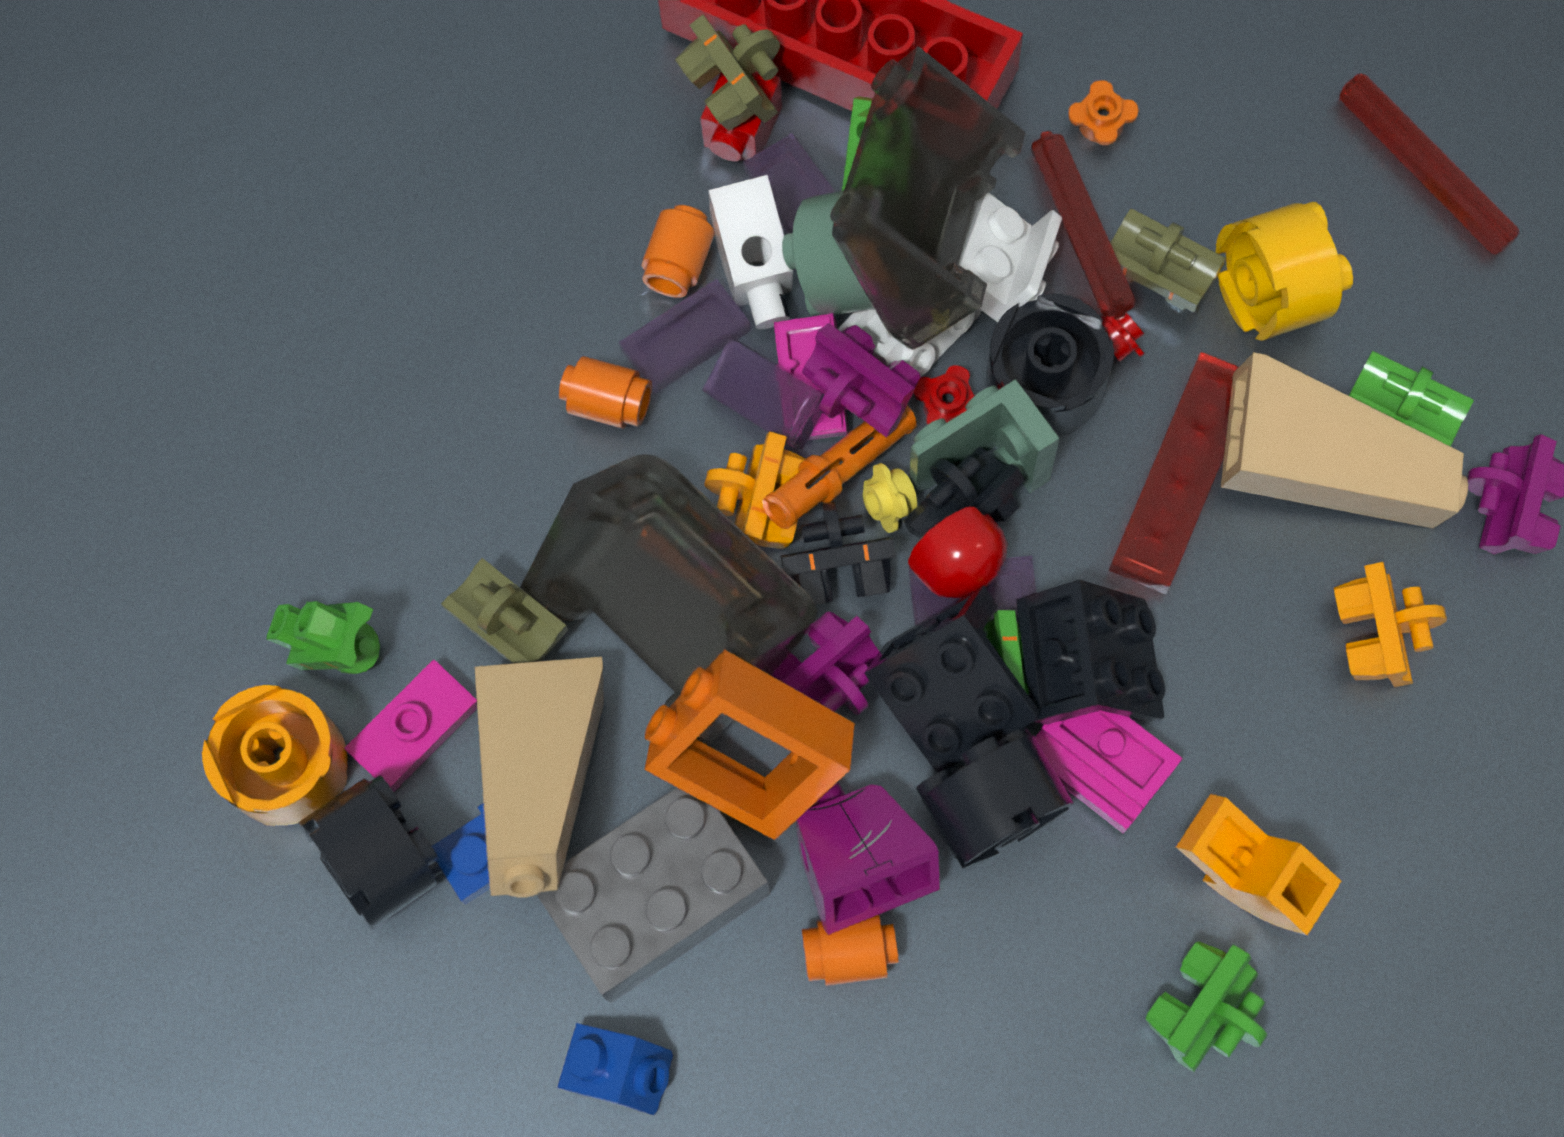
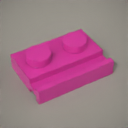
[1035,711,1183,834]

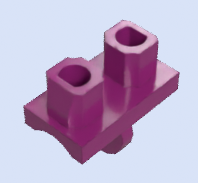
[802,323,920,437]
[1467,434,1564,555]
[763,611,880,715]

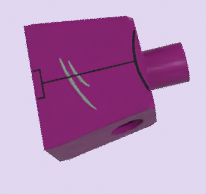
[796,782,940,935]

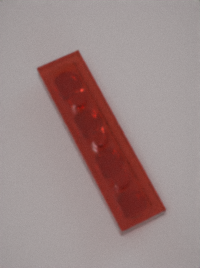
[1108,352,1239,594]

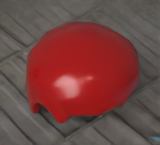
[908,507,1008,598]

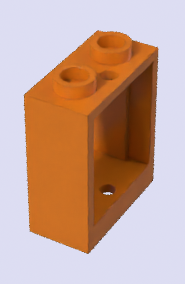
[644,649,855,840]

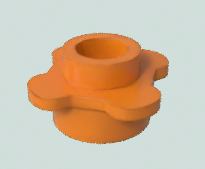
[1068,80,1138,145]

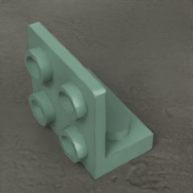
[909,379,1060,496]

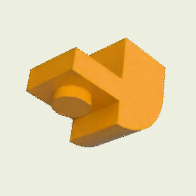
[1176,794,1342,936]

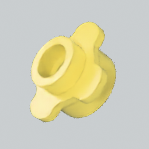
[863,463,917,533]

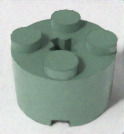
[782,186,912,316]

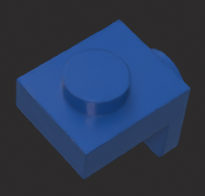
[557,1023,673,1115]

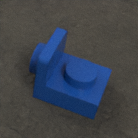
[432,803,490,905]

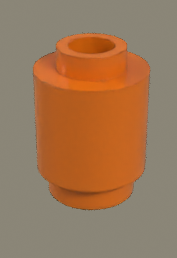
[641,205,715,298]
[559,356,652,429]
[802,915,899,986]

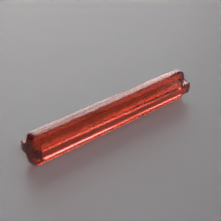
[1339,73,1520,255]
[1031,130,1136,320]

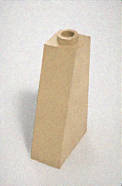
[1221,352,1468,529]
[475,657,604,898]

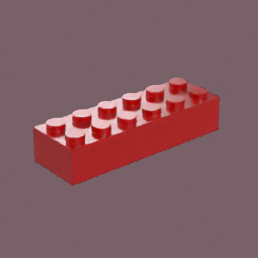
[658,0,1023,162]

